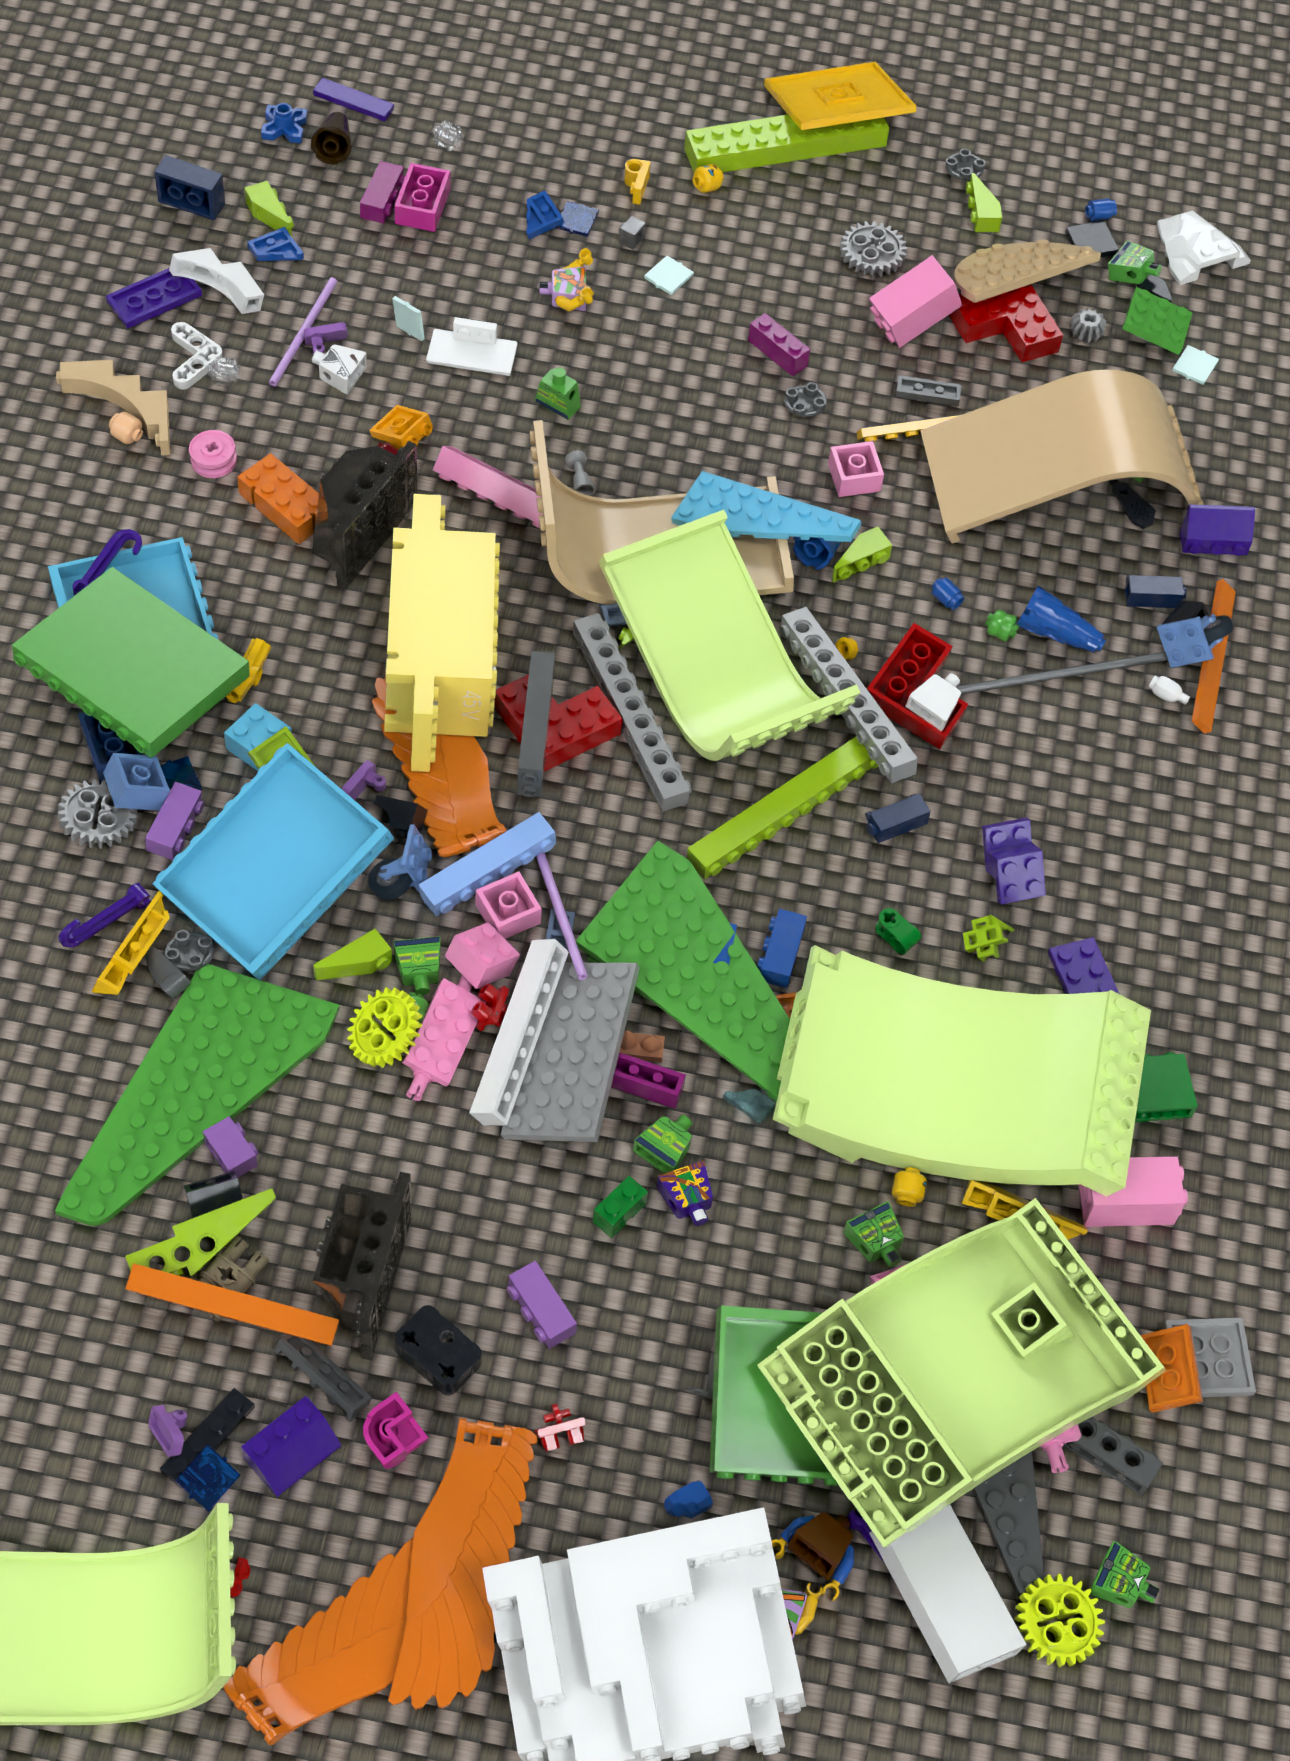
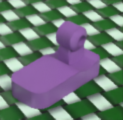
[304,322,348,354]
[342,760,386,800]
[148,1405,187,1457]

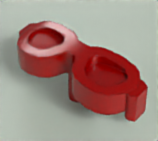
[230,1557,251,1597]

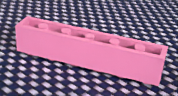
[433,446,543,528]

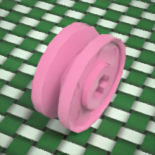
[189,430,237,478]

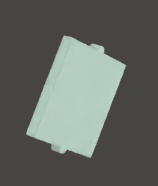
[644,256,694,295]
[392,296,425,341]
[1172,345,1219,385]

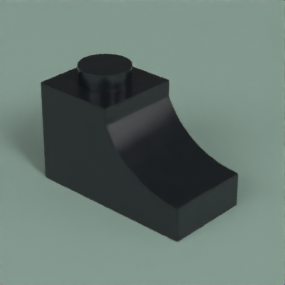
[374,795,428,838]

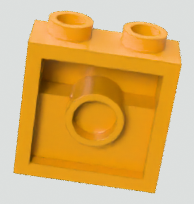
[369,405,433,453]

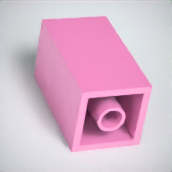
[869,255,962,348]
[1078,1157,1188,1227]

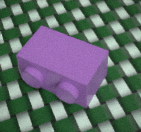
[203,1116,259,1178]

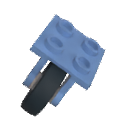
[1157,614,1233,668]
[368,824,432,900]

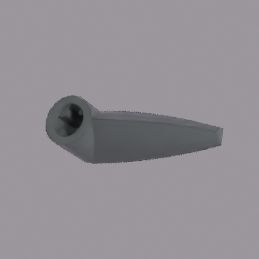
[145,945,191,1000]

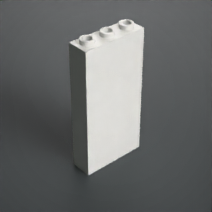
[869,1504,1027,1683]

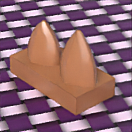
[620,1030,665,1063]

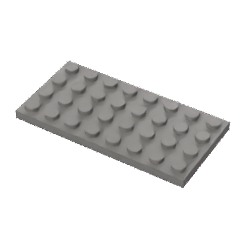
[501,963,640,1142]

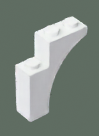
[169,248,264,314]

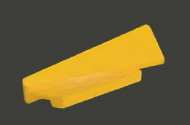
[92,891,170,995]
[962,1180,1088,1240]

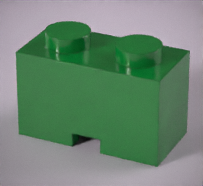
[593,1176,648,1239]

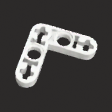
[171,322,223,390]

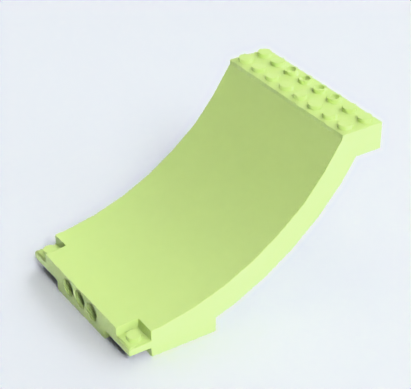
[773,945,1151,1197]
[757,1198,1166,1548]

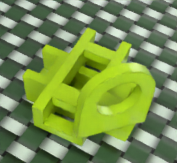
[963,914,1015,962]

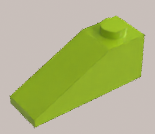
[313,929,392,980]

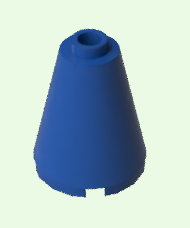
[793,537,842,570]

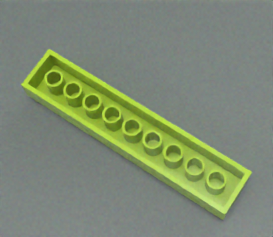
[684,115,889,172]

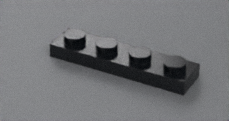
[160,1388,255,1488]

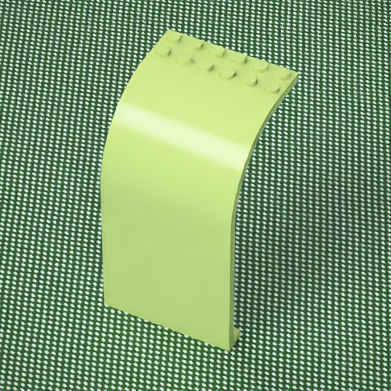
[598,510,860,761]
[0,1503,236,1725]

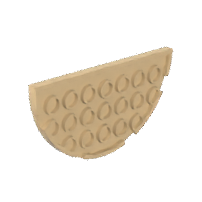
[954,239,1101,303]

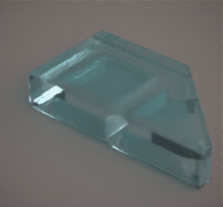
[723,1089,776,1125]

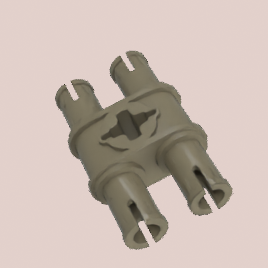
[199,1236,269,1321]

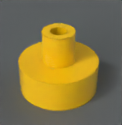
[835,637,858,660]

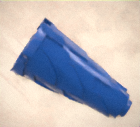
[1017,586,1106,653]

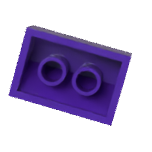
[1180,504,1255,556]
[241,1396,341,1497]

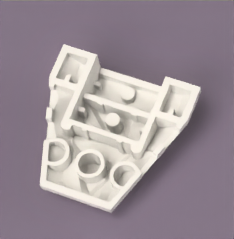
[1157,210,1251,285]

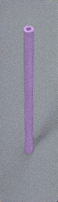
[269,277,337,386]
[536,852,588,980]

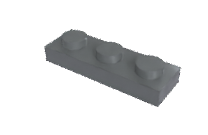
[895,375,962,406]

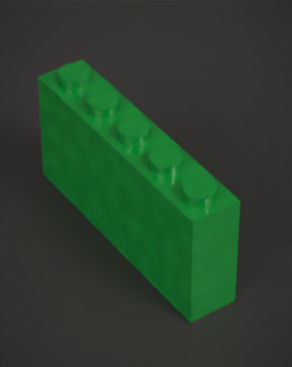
[1135,1052,1198,1122]

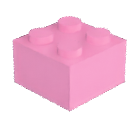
[828,441,884,497]
[475,872,542,939]
[445,922,520,989]

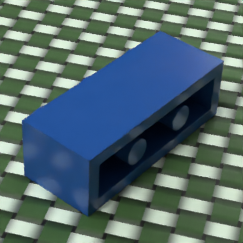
[757,909,807,988]

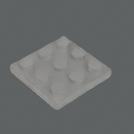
[1164,1318,1256,1397]

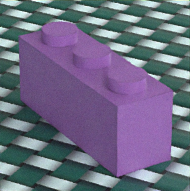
[145,782,205,860]
[506,1260,577,1349]

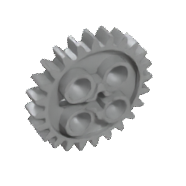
[840,221,907,277]
[58,779,137,848]

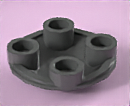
[945,149,986,180]
[784,382,827,417]
[164,930,214,972]

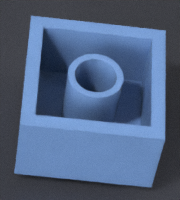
[103,753,170,811]

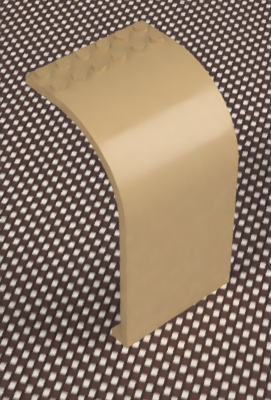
[920,370,1204,543]
[530,420,794,605]

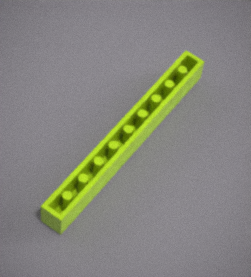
[686,737,878,880]

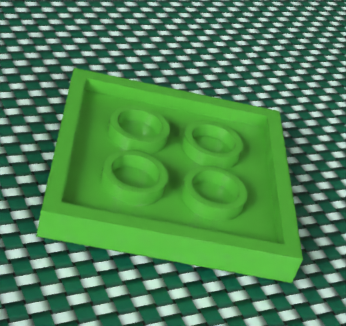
[1122,287,1192,355]

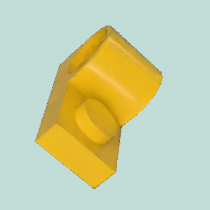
[624,159,651,205]

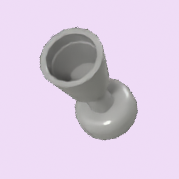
[565,450,595,496]

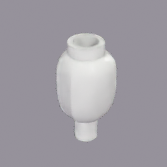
[1149,675,1190,705]

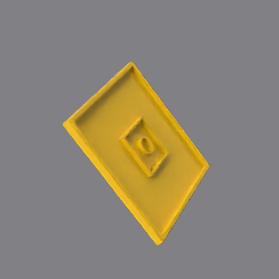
[764,62,916,130]

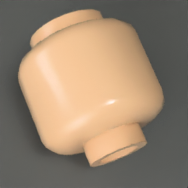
[109,411,143,445]

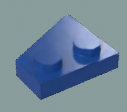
[526,191,564,240]
[247,227,304,261]

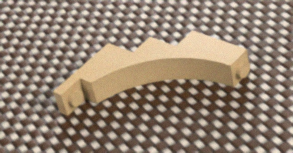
[56,360,170,455]

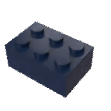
[154,155,225,221]
[78,713,143,785]

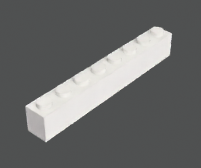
[469,939,569,1126]

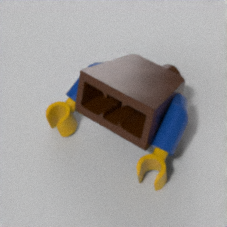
[771,1512,854,1602]

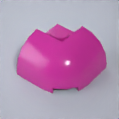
[363,1392,428,1469]

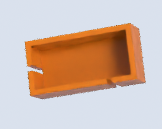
[237,453,332,544]

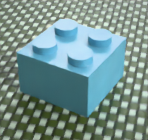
[224,703,292,771]

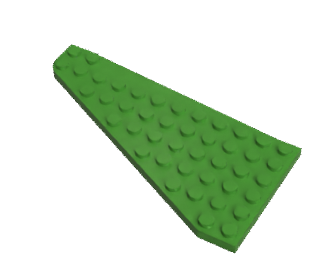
[576,841,790,1102]
[55,964,340,1226]

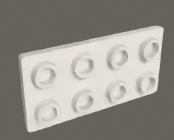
[426,317,517,376]

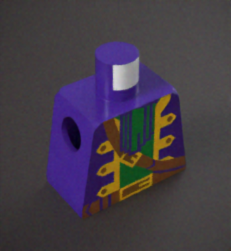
[657,1161,713,1226]

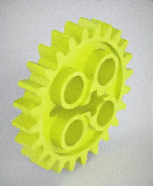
[347,987,422,1068]
[1014,1574,1105,1667]

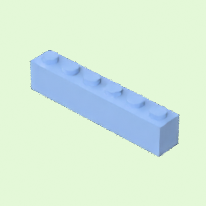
[418,812,556,917]

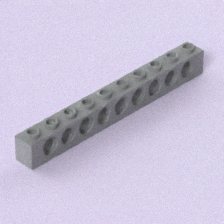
[780,607,918,783]
[573,613,692,812]

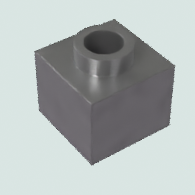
[619,216,645,250]

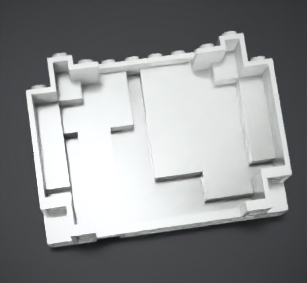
[482,1507,806,1761]

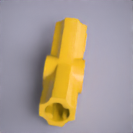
[226,638,271,703]

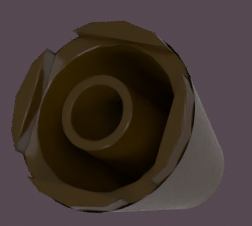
[311,112,352,165]

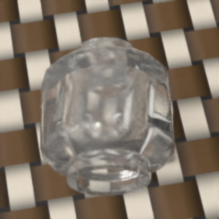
[432,120,464,151]
[208,357,240,386]

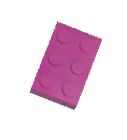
[395,163,451,232]

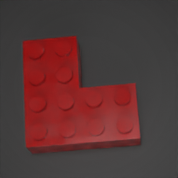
[949,284,1063,363]
[867,623,968,750]
[494,674,622,772]

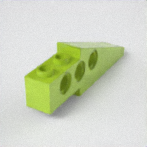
[125,1188,276,1277]

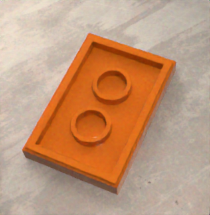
[1140,1324,1203,1413]

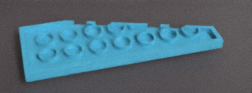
[671,471,861,542]

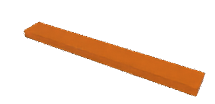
[1192,579,1236,734]
[125,1263,340,1346]

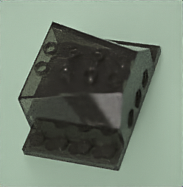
[312,441,418,591]
[313,1172,412,1361]

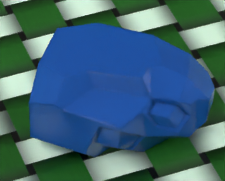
[664,1480,713,1519]

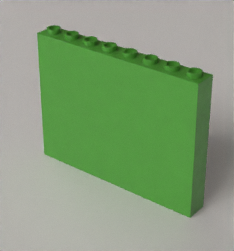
[12,567,250,758]
[709,1306,839,1486]

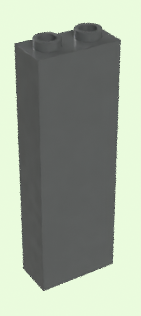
[517,651,555,797]

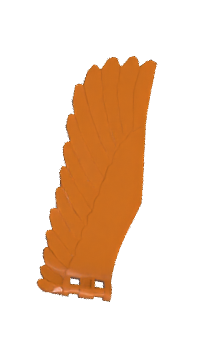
[372,673,507,857]
[388,1417,537,1710]
[222,1538,413,1746]

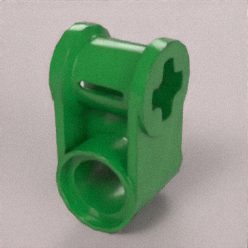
[875,908,922,955]

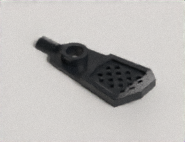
[1108,479,1156,529]

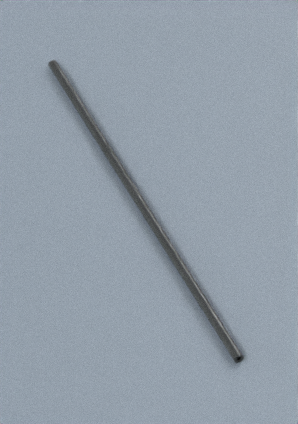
[828,652,1168,717]

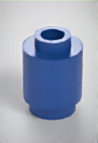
[1085,198,1117,221]
[932,577,965,610]

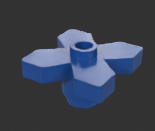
[261,103,308,143]

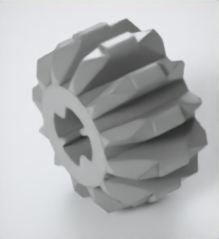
[1070,308,1106,343]

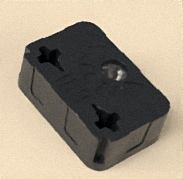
[395,1305,482,1396]

